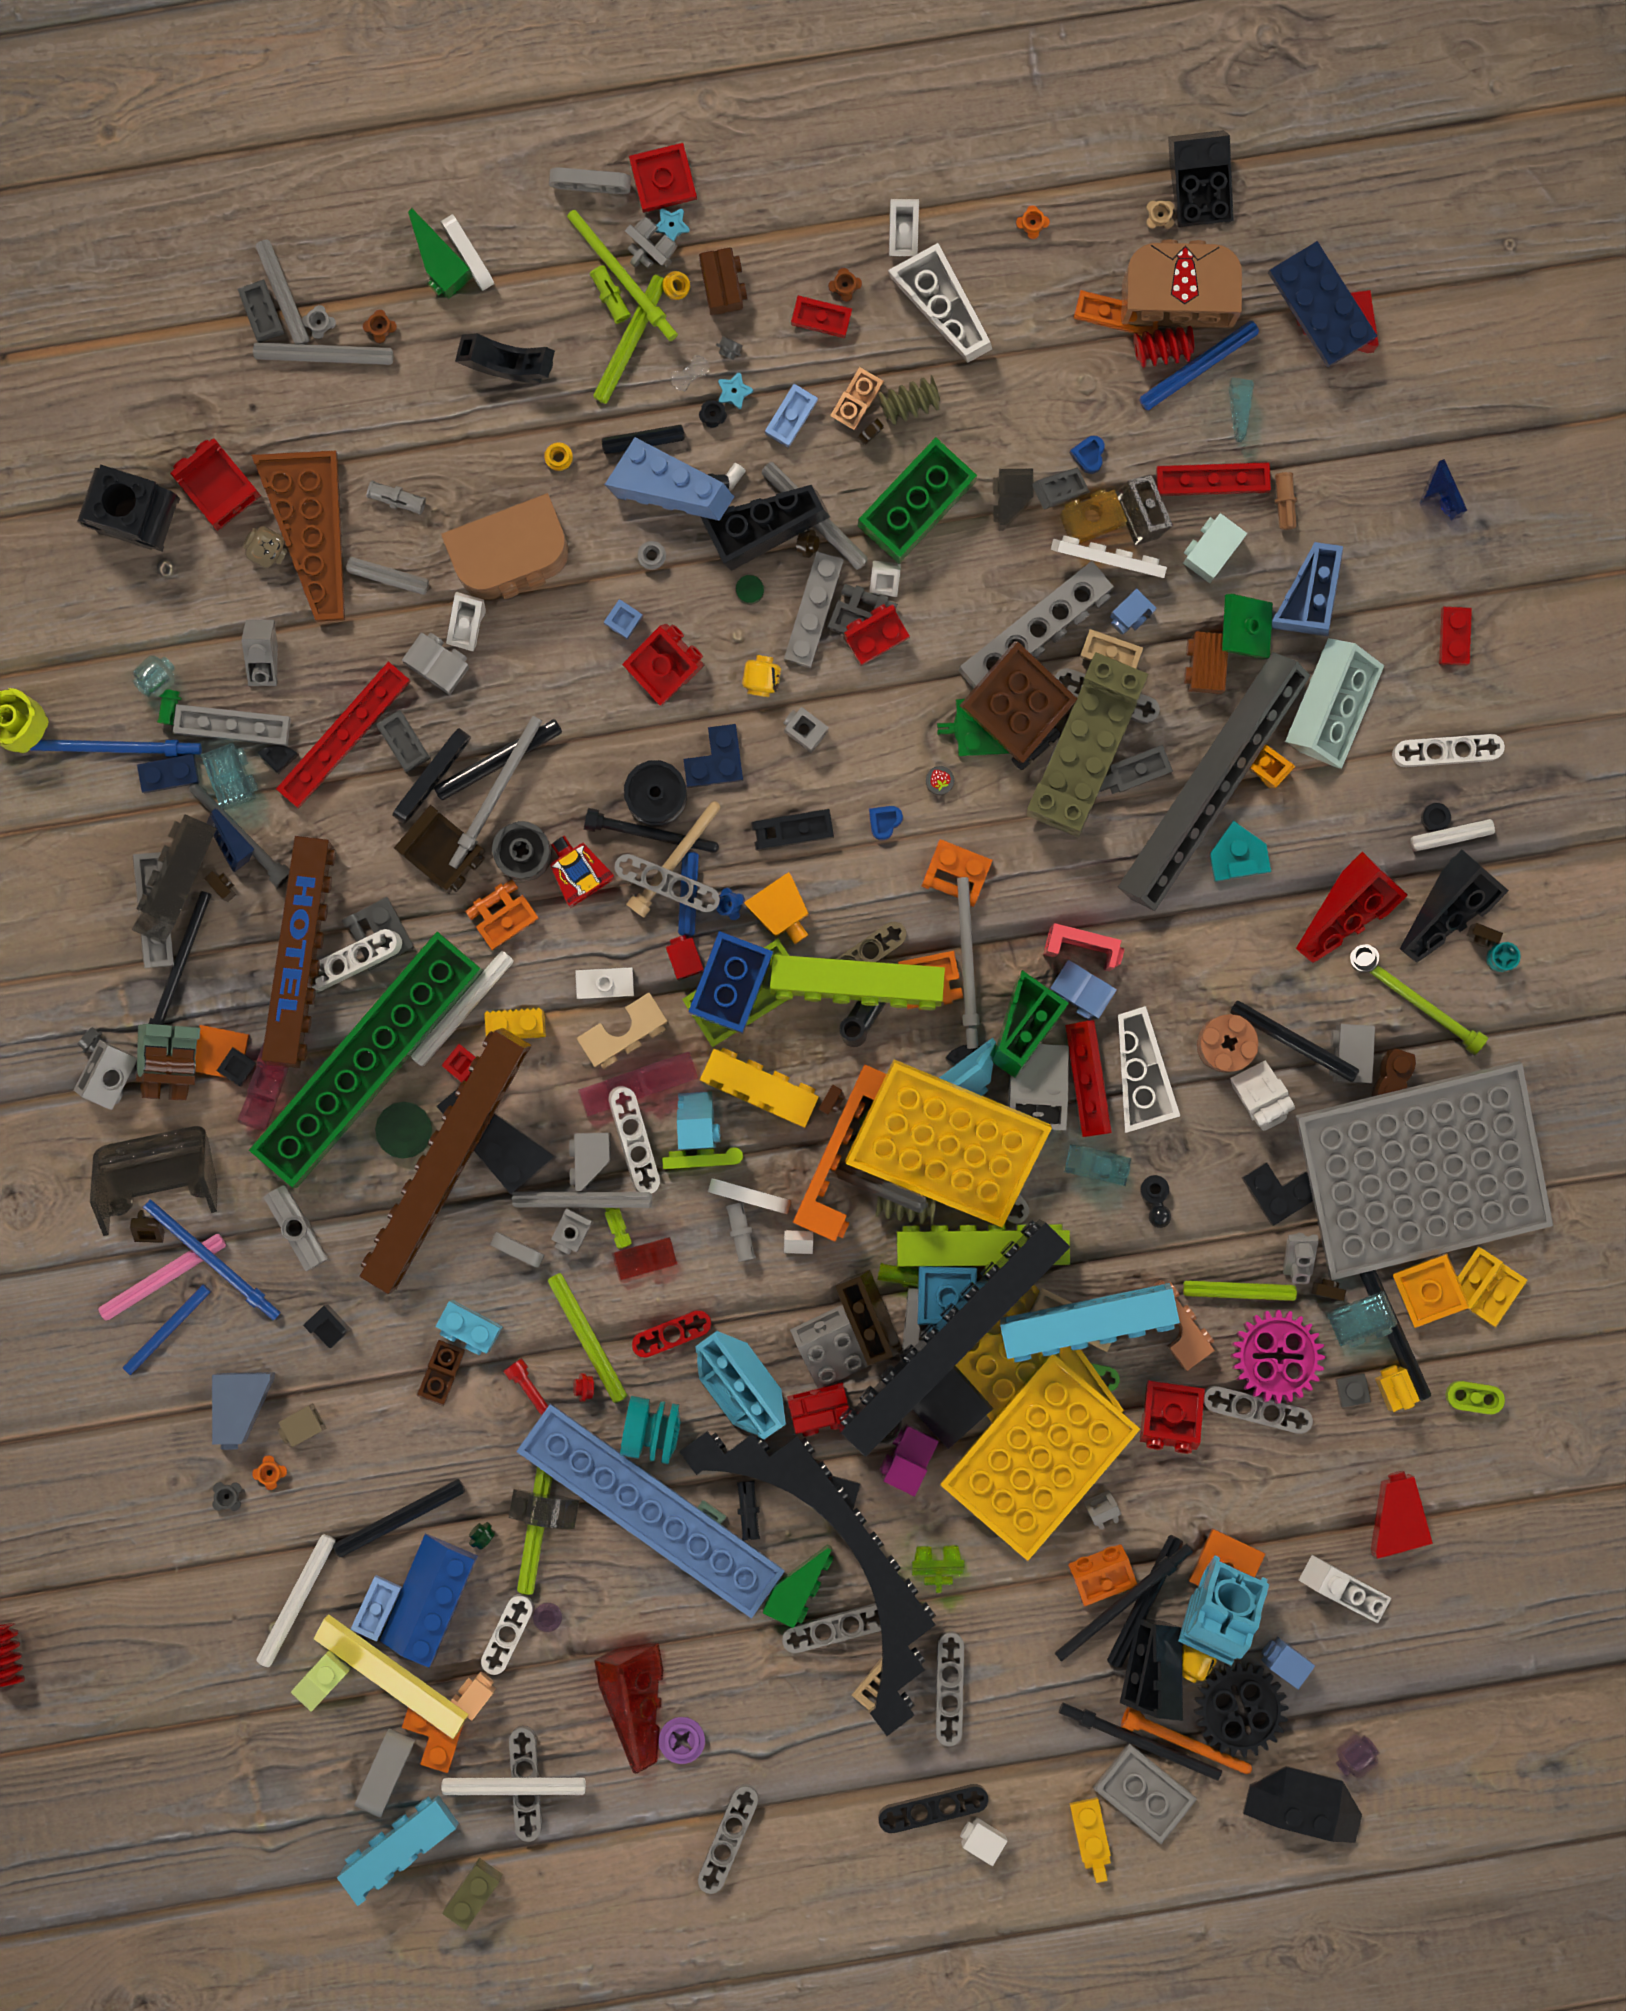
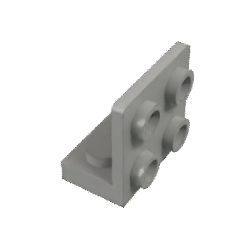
[790,1305,868,1388]

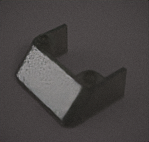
[90,1126,218,1236]

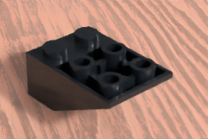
[1168,130,1234,227]

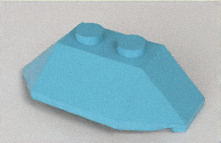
[939,1038,996,1096]
[695,1331,786,1439]

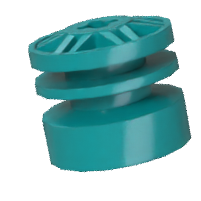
[620,1396,681,1464]

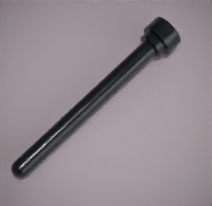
[583,808,719,853]

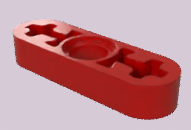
[632,1310,711,1358]

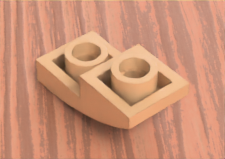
[830,367,885,430]

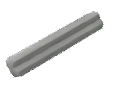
[346,557,429,595]

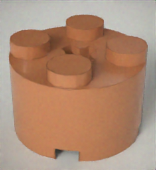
[1197,1014,1258,1073]

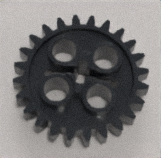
[1194,1661,1289,1758]

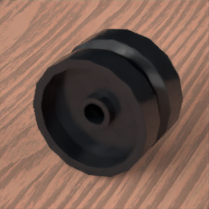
[624,760,687,827]

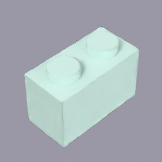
[1183,513,1247,583]

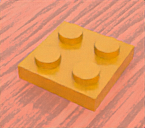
[1393,1253,1470,1328]

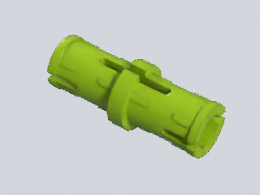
[589,265,631,324]

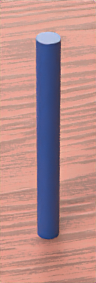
[123,1284,211,1375]

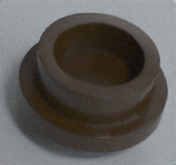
[796,529,819,558]

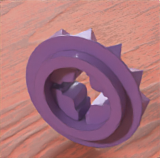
[659,1717,705,1764]

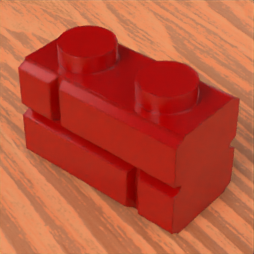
[787,1382,849,1436]

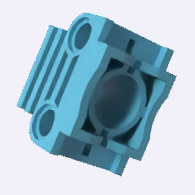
[1178,1556,1269,1665]

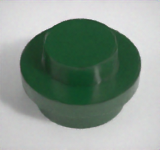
[469,1522,495,1550]

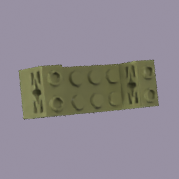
[1027,652,1148,838]

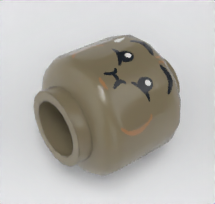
[242,526,287,568]

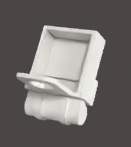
[1230,1060,1295,1131]

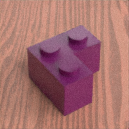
[879,1424,939,1497]

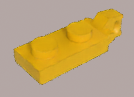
[1069,1797,1111,1883]

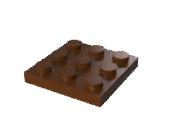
[960,641,1078,763]

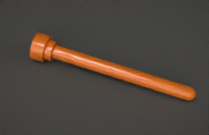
[1121,1707,1252,1774]

